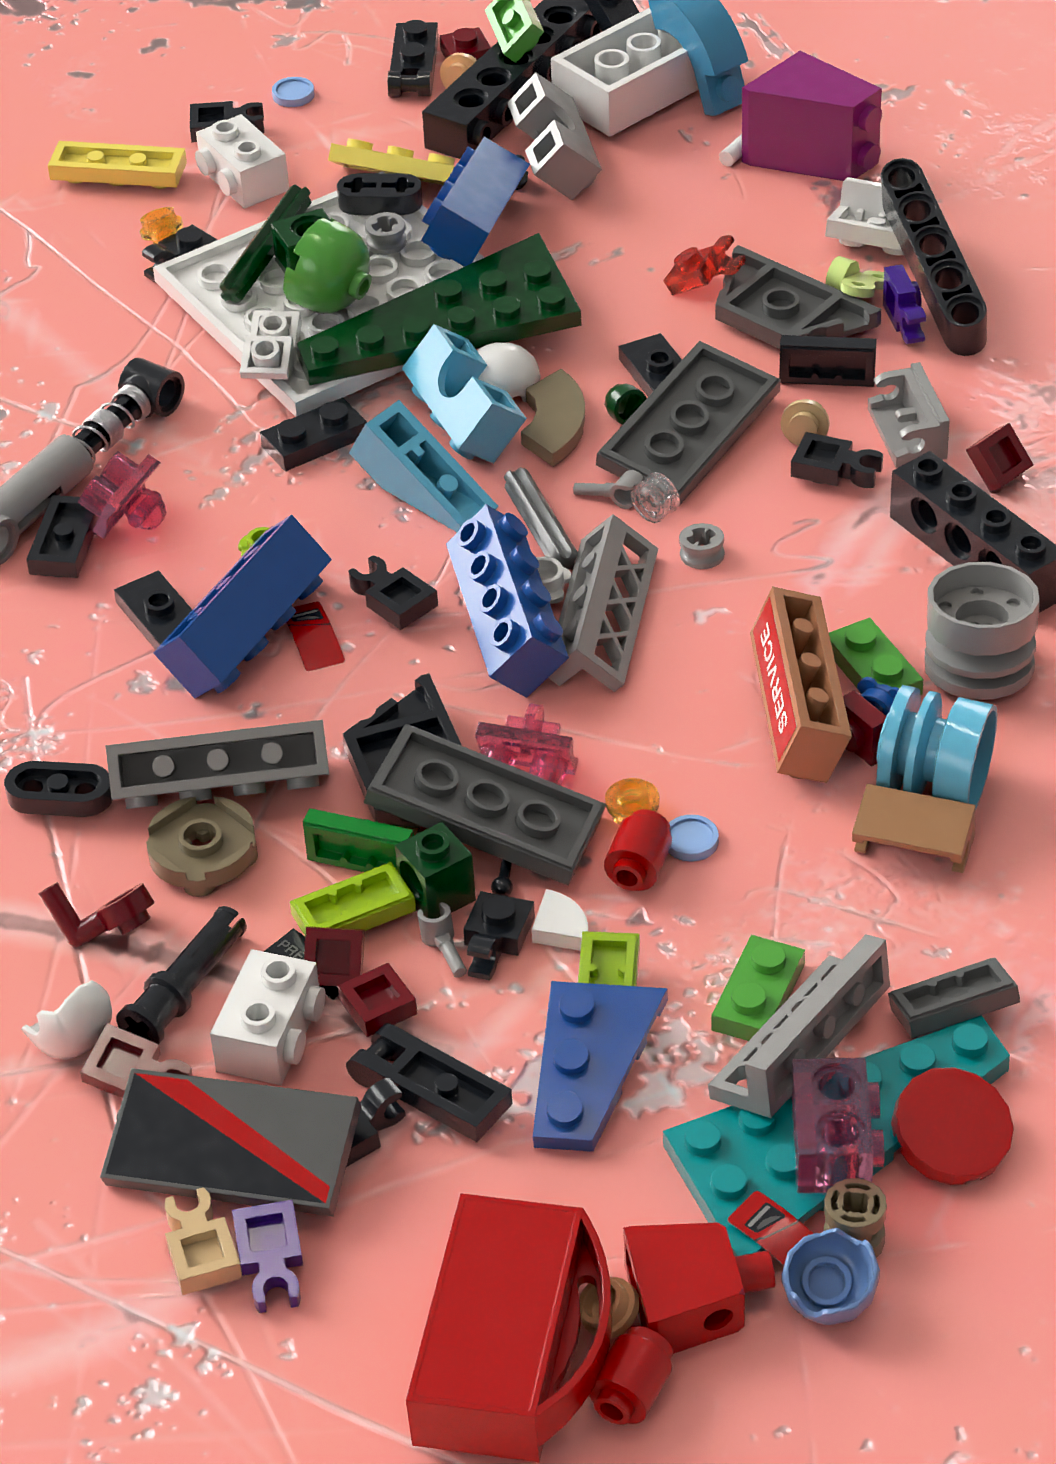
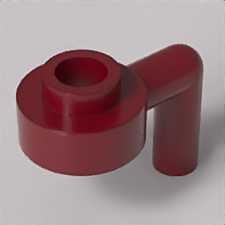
[38,882,155,947]

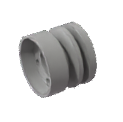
[924,562,1040,700]

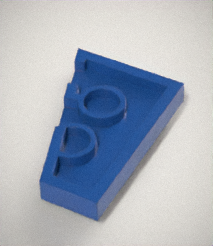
[532,981,668,1152]

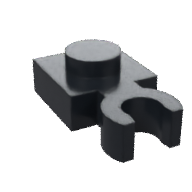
[190,101,265,143]
[791,432,883,488]
[348,555,438,630]

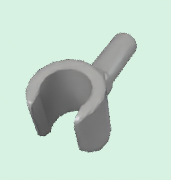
[573,470,646,509]
[417,902,467,978]

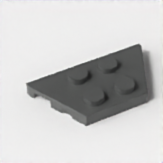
[715,245,881,349]

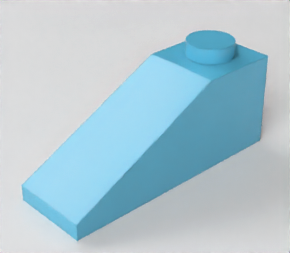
[349,400,498,532]

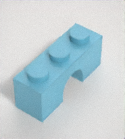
[402,324,527,464]

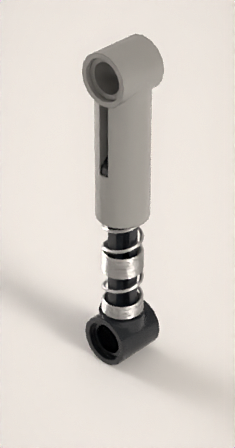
[0,357,185,565]

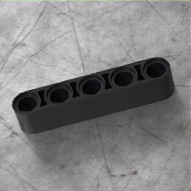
[881,158,987,356]

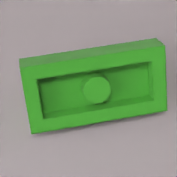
[485,0,544,63]
[829,617,924,695]
[711,935,805,1041]

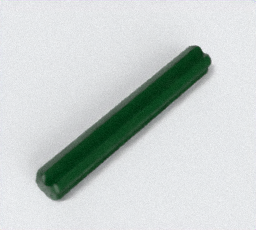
[219,185,312,303]

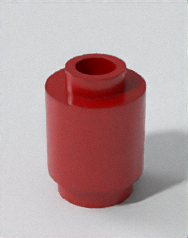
[604,809,672,891]
[589,1326,673,1425]

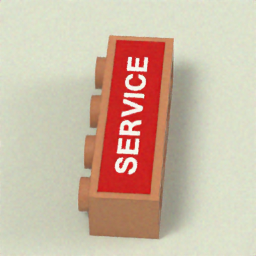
[750,586,852,783]

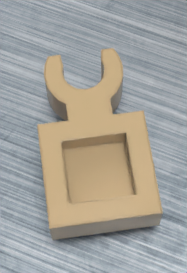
[165,1188,242,1295]

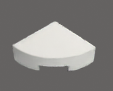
[532,889,588,951]

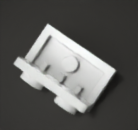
[825,177,904,255]

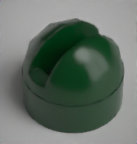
[604,384,647,425]

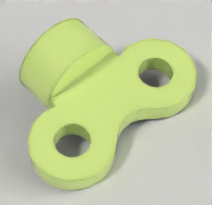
[826,256,884,298]

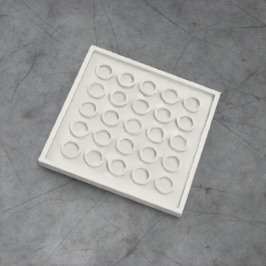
[153,171,485,417]

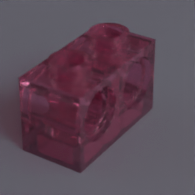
[792,1058,884,1193]

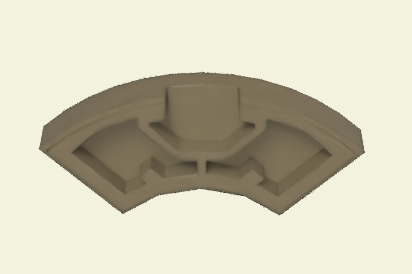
[521,369,585,467]

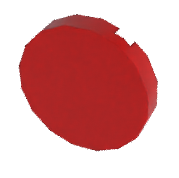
[891,1067,1014,1185]

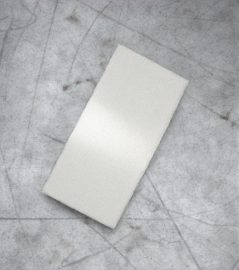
[239,310,302,380]

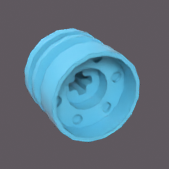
[876,685,998,810]

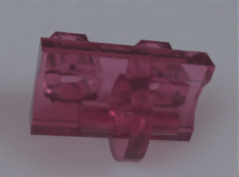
[78,451,167,539]
[475,703,579,786]

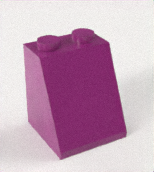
[742,50,882,181]

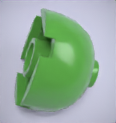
[283,218,372,314]

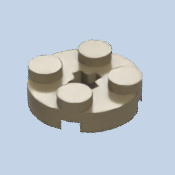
[146,796,258,897]

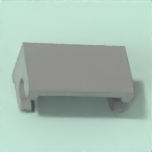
[868,362,950,468]

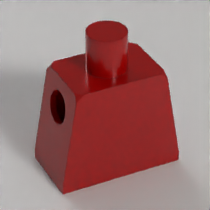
[623,1222,776,1354]

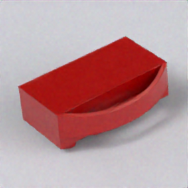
[405,1193,612,1463]

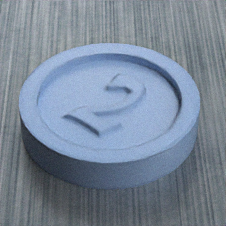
[272,77,315,107]
[668,815,719,862]

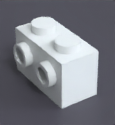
[195,114,289,209]
[210,949,326,1086]

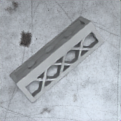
[548,514,659,692]
[708,934,890,1118]

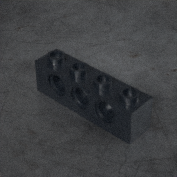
[890,451,1056,613]

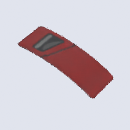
[286,601,345,671]
[728,1191,814,1266]

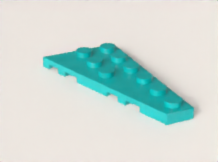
[663,1015,1010,1256]

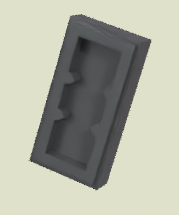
[888,958,1020,1039]

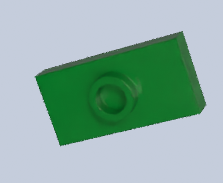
[303,808,414,872]

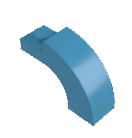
[648,0,748,116]

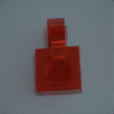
[663,235,746,295]

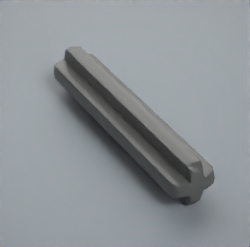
[504,467,578,570]

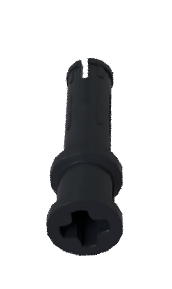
[116,906,247,1044]

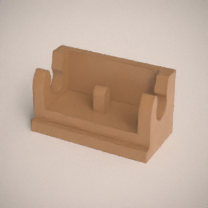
[852,784,976,873]

